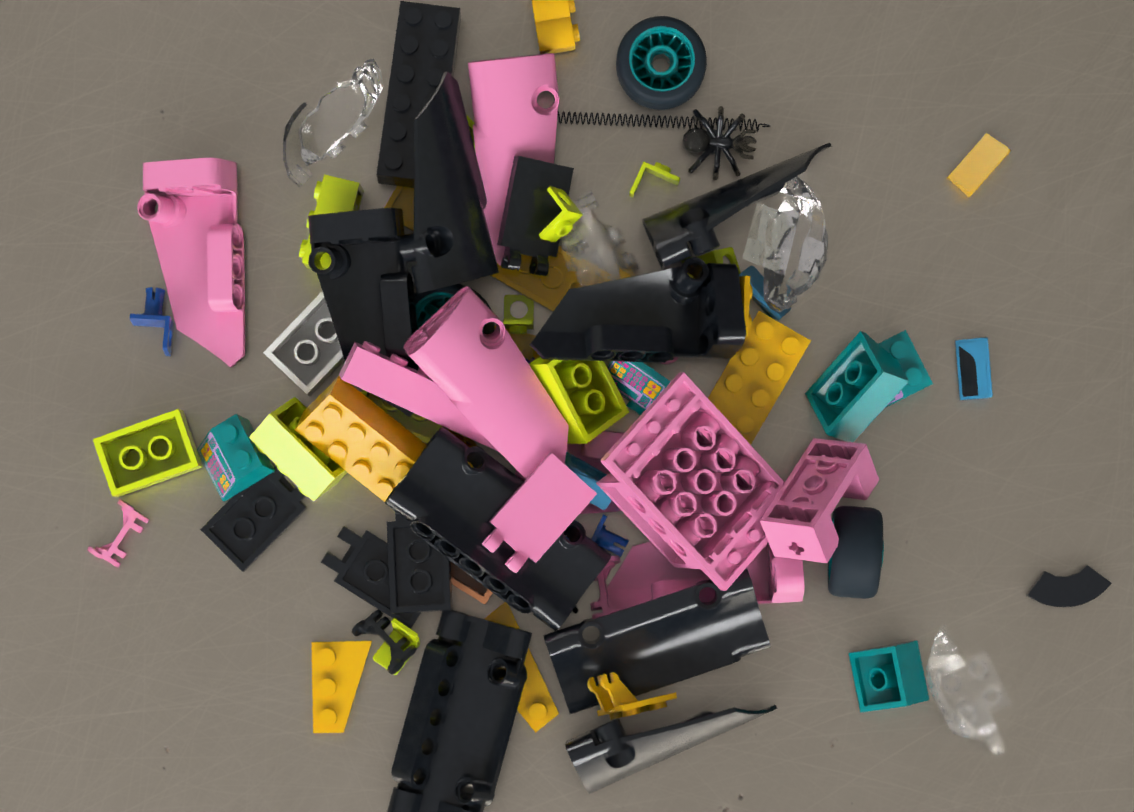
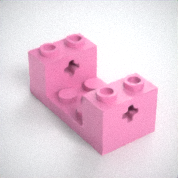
[760,438,879,563]

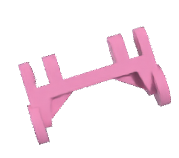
[87,499,150,567]
[590,556,621,619]

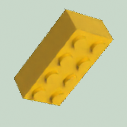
[708,311,811,445]
[294,376,426,502]

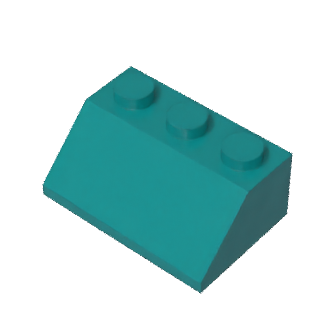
[805,331,909,442]

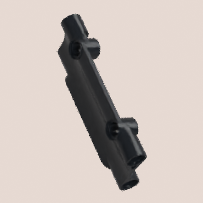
[385,426,612,631]
[543,568,771,714]
[387,610,532,812]

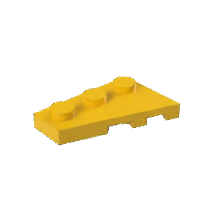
[311,641,372,733]

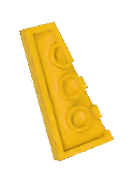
[484,602,559,733]

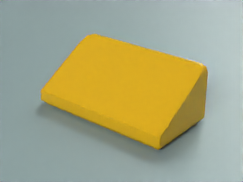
[947,133,1011,197]

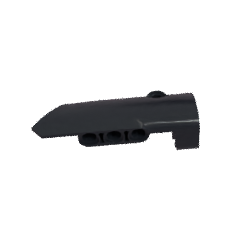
[642,143,832,270]

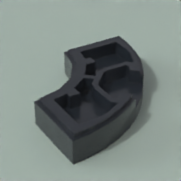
[1026,565,1112,607]

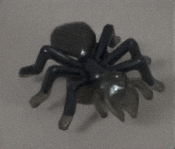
[682,106,757,180]

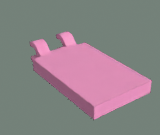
[482,453,597,573]

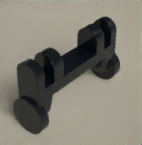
[352,609,417,674]

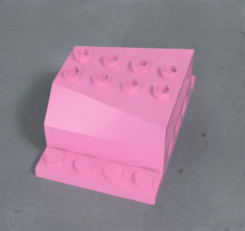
[596,372,785,591]

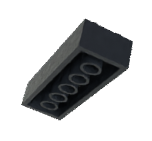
[376,1,461,188]

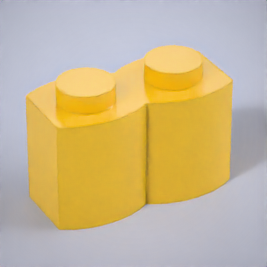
[532,0,580,54]

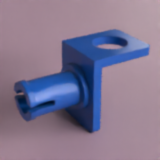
[130,287,174,356]
[565,514,629,557]

